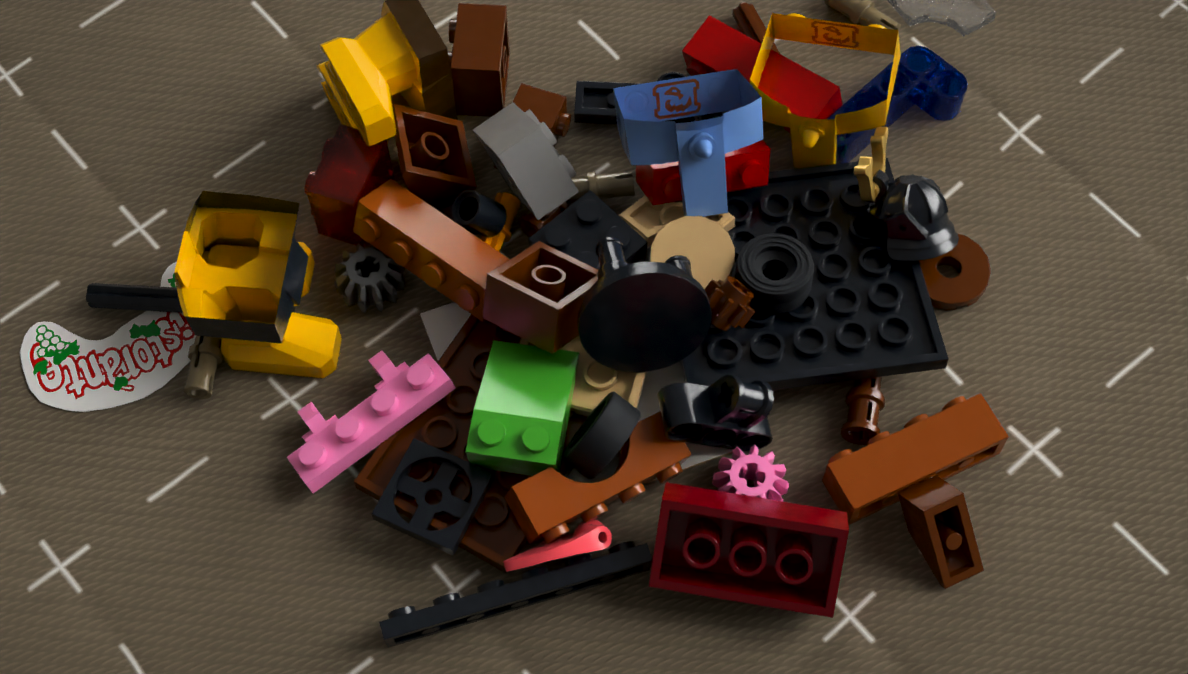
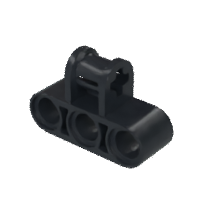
[657,375,774,451]

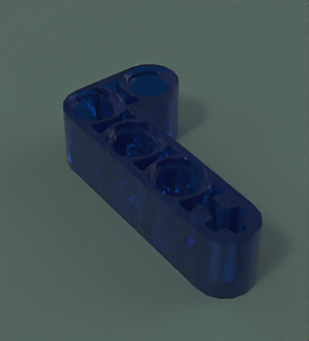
[827,46,968,164]

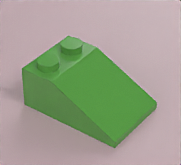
[465,340,580,476]

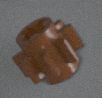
[704,276,756,331]

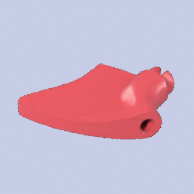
[503,520,612,572]

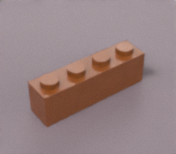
[353,179,510,322]
[822,393,1009,525]

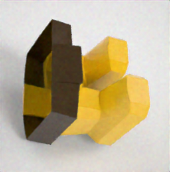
[316,0,458,162]

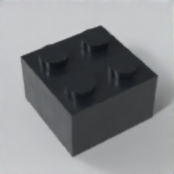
[528,190,648,270]

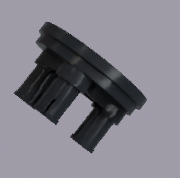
[577,237,712,372]

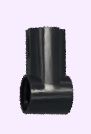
[432,190,507,237]

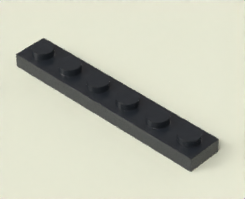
[379,541,652,648]

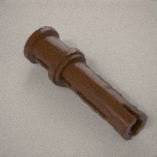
[841,377,885,445]

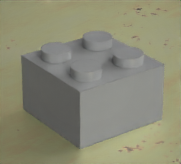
[473,102,579,220]

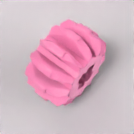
[712,445,789,501]

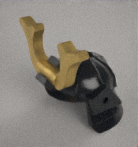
[854,127,959,261]

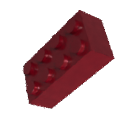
[649,482,849,618]

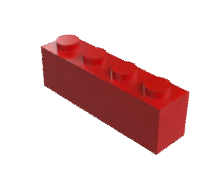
[682,15,843,134]

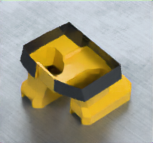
[174,191,342,378]

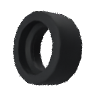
[562,392,641,479]

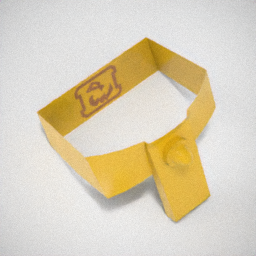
[750,13,901,168]

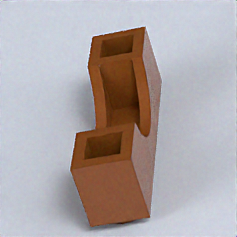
[504,411,692,544]

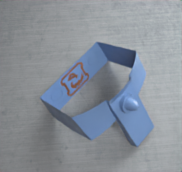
[613,69,763,217]

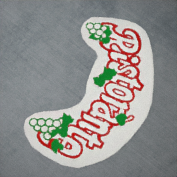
[20,262,196,412]

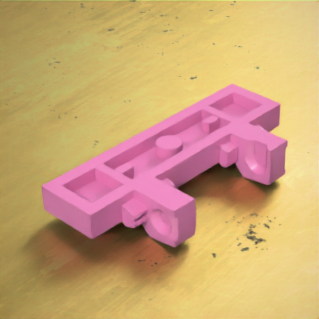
[287,350,456,494]

